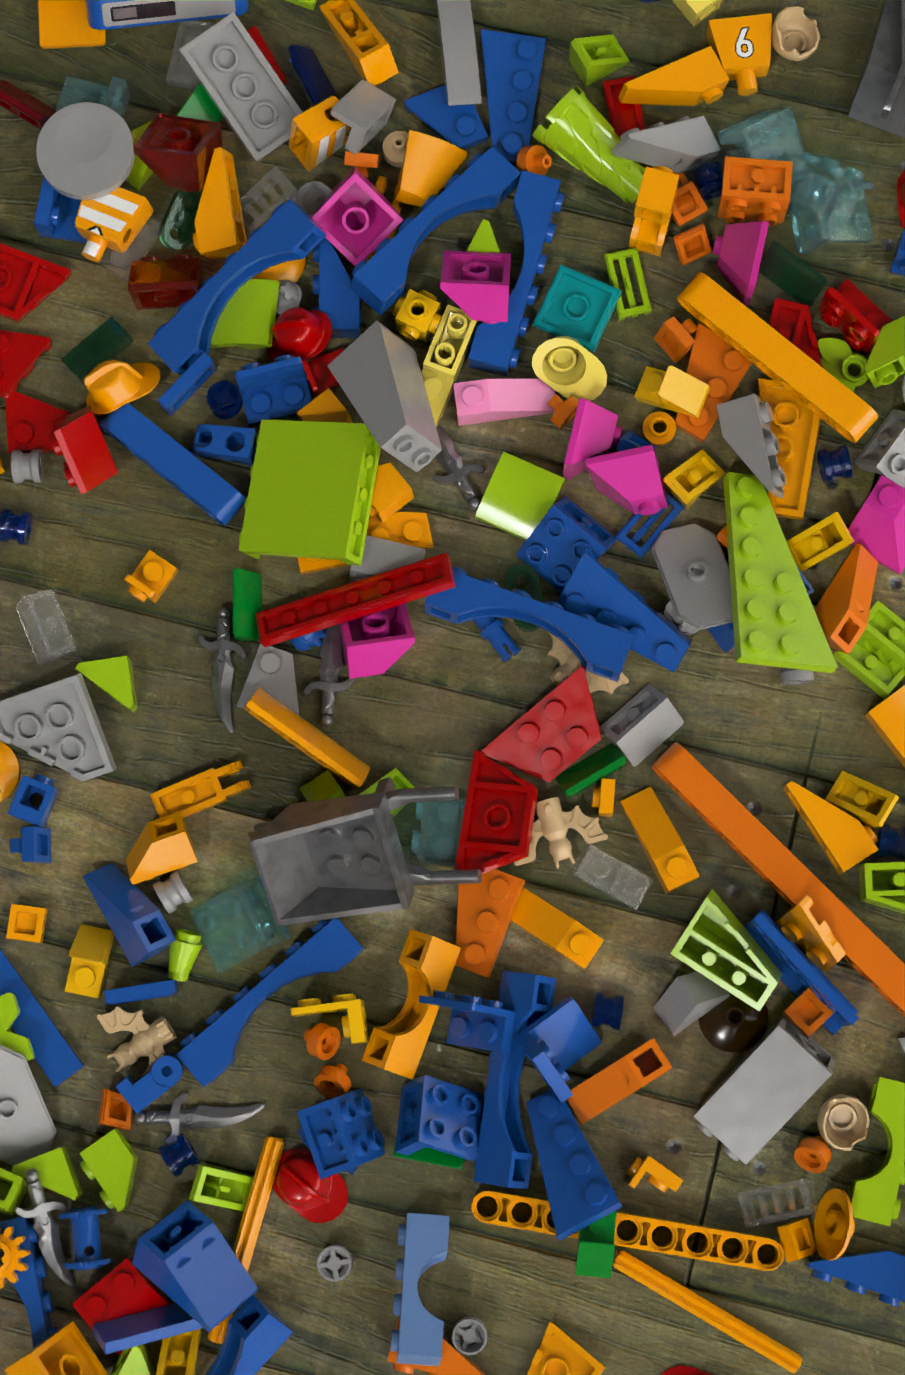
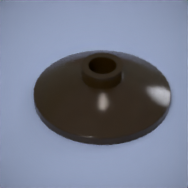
[699,992,768,1052]

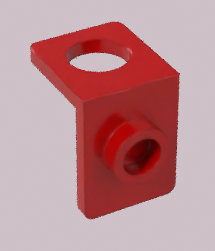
[302,348,344,396]

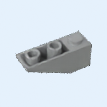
[611,116,721,173]
[717,394,786,498]

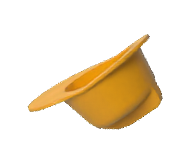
[84,359,161,415]

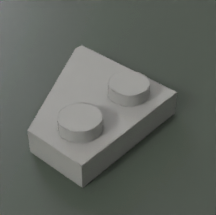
[237,643,299,715]

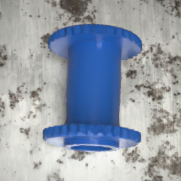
[59,1206,113,1270]

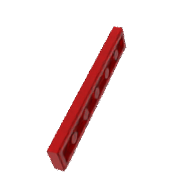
[256,552,456,647]

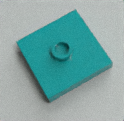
[532,264,622,353]

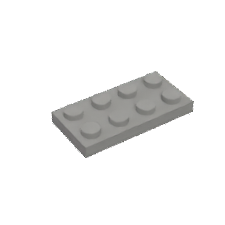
[178,12,303,163]

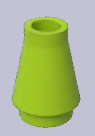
[167,928,203,982]

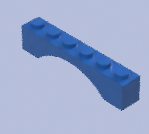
[351,147,521,315]
[468,170,565,377]
[148,199,327,375]
[425,566,634,682]
[176,918,364,1087]
[473,971,556,1189]
[0,1217,58,1349]
[206,1295,293,1375]

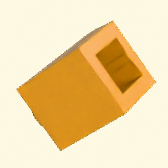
[126,811,198,885]

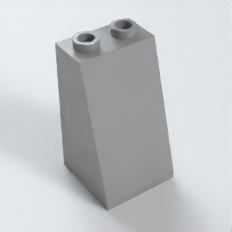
[328,321,442,472]
[694,1015,836,1165]

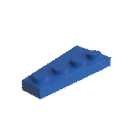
[481,29,546,167]

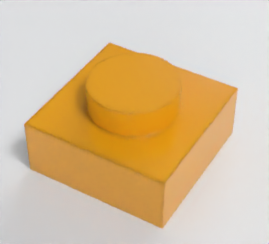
[592,778,615,817]
[6,904,48,943]
[777,1218,817,1262]

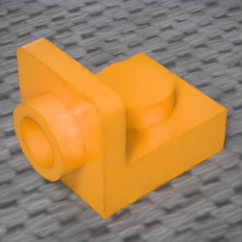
[124,550,179,604]
[626,1154,684,1193]

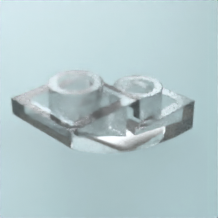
[572,844,653,910]

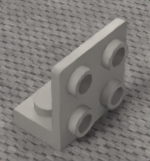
[854,409,905,488]

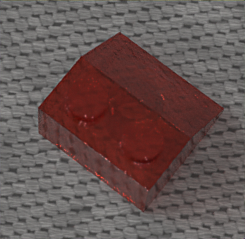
[134,113,223,192]
[128,254,203,310]

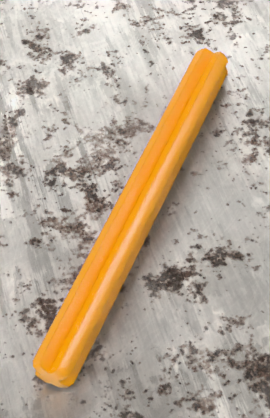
[208,1136,285,1344]
[613,1250,803,1373]

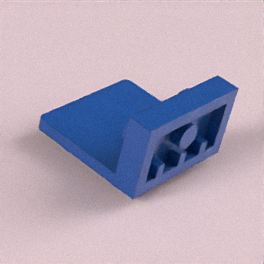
[34,176,87,244]
[234,355,312,428]
[517,496,618,594]
[419,990,516,1054]
[514,996,601,1103]
[395,1075,482,1161]
[297,1089,385,1179]

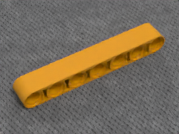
[677,272,878,443]

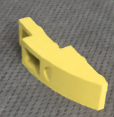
[421,304,478,427]

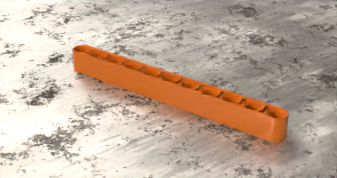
[651,742,905,1018]

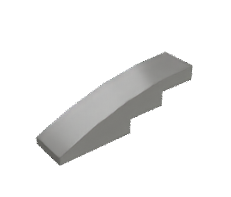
[436,0,481,106]

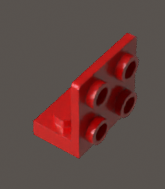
[818,278,893,355]

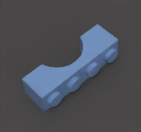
[390,1213,450,1366]

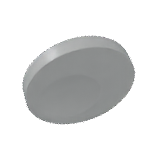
[36,102,135,200]

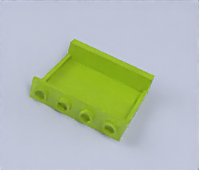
[238,419,381,566]

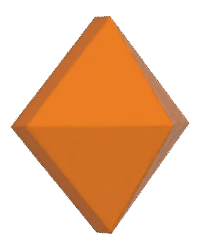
[673,223,712,266]
[98,1088,132,1131]

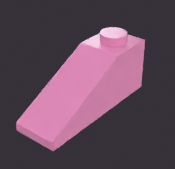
[453,378,555,426]

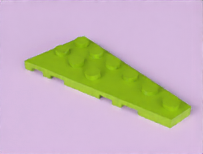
[723,472,838,673]

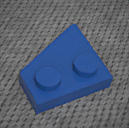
[404,85,488,150]

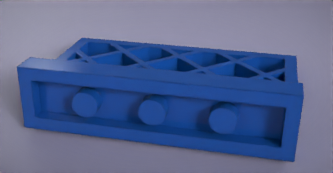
[744,909,859,1035]

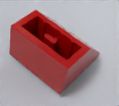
[49,406,118,494]

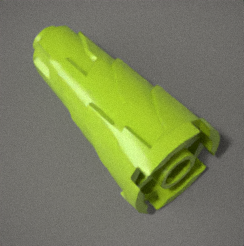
[532,86,645,204]

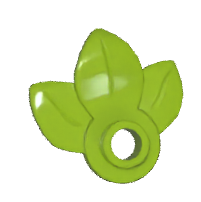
[818,338,869,392]

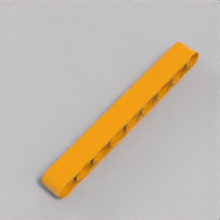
[471,1190,784,1271]

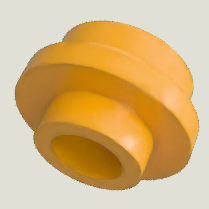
[642,412,676,446]

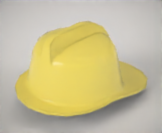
[532,336,607,401]

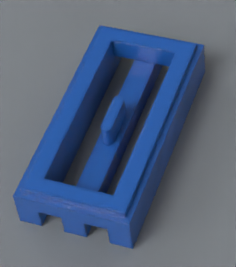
[158,352,216,416]
[615,491,684,560]
[104,980,179,1005]

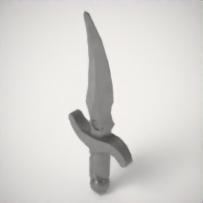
[433,424,484,510]
[198,606,247,733]
[303,624,354,727]
[134,1092,266,1144]
[14,1169,76,1287]

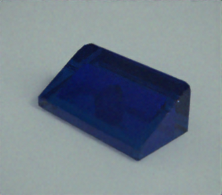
[288,44,340,106]

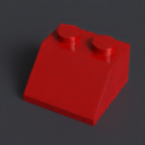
[72,1255,171,1355]

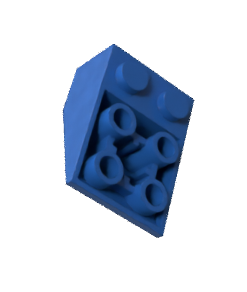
[132,1200,258,1332]

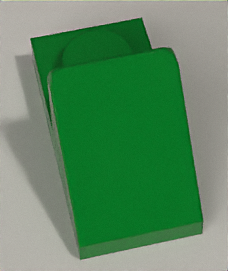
[575,1210,617,1279]

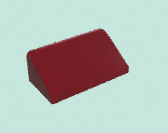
[0,80,57,130]

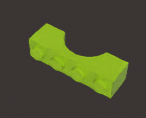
[848,1077,905,1226]

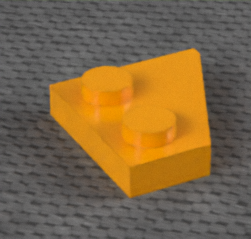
[776,895,846,972]

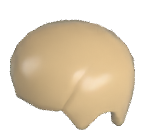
[771,6,820,61]
[816,1094,870,1151]

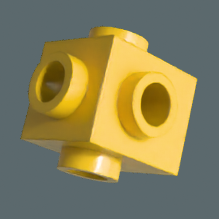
[393,289,442,344]

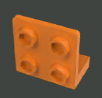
[717,156,793,226]

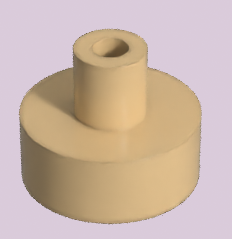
[383,131,408,167]

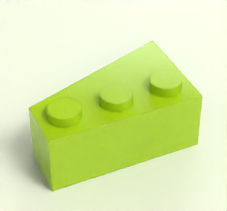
[859,862,905,914]
[670,889,782,1012]

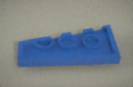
[557,547,692,672]
[526,1089,622,1241]

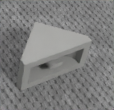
[653,971,730,1036]

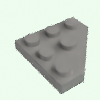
[0,673,117,782]

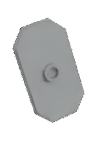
[651,524,733,630]
[0,1044,57,1166]

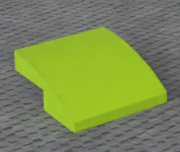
[210,279,280,350]
[475,451,565,541]
[833,600,905,700]

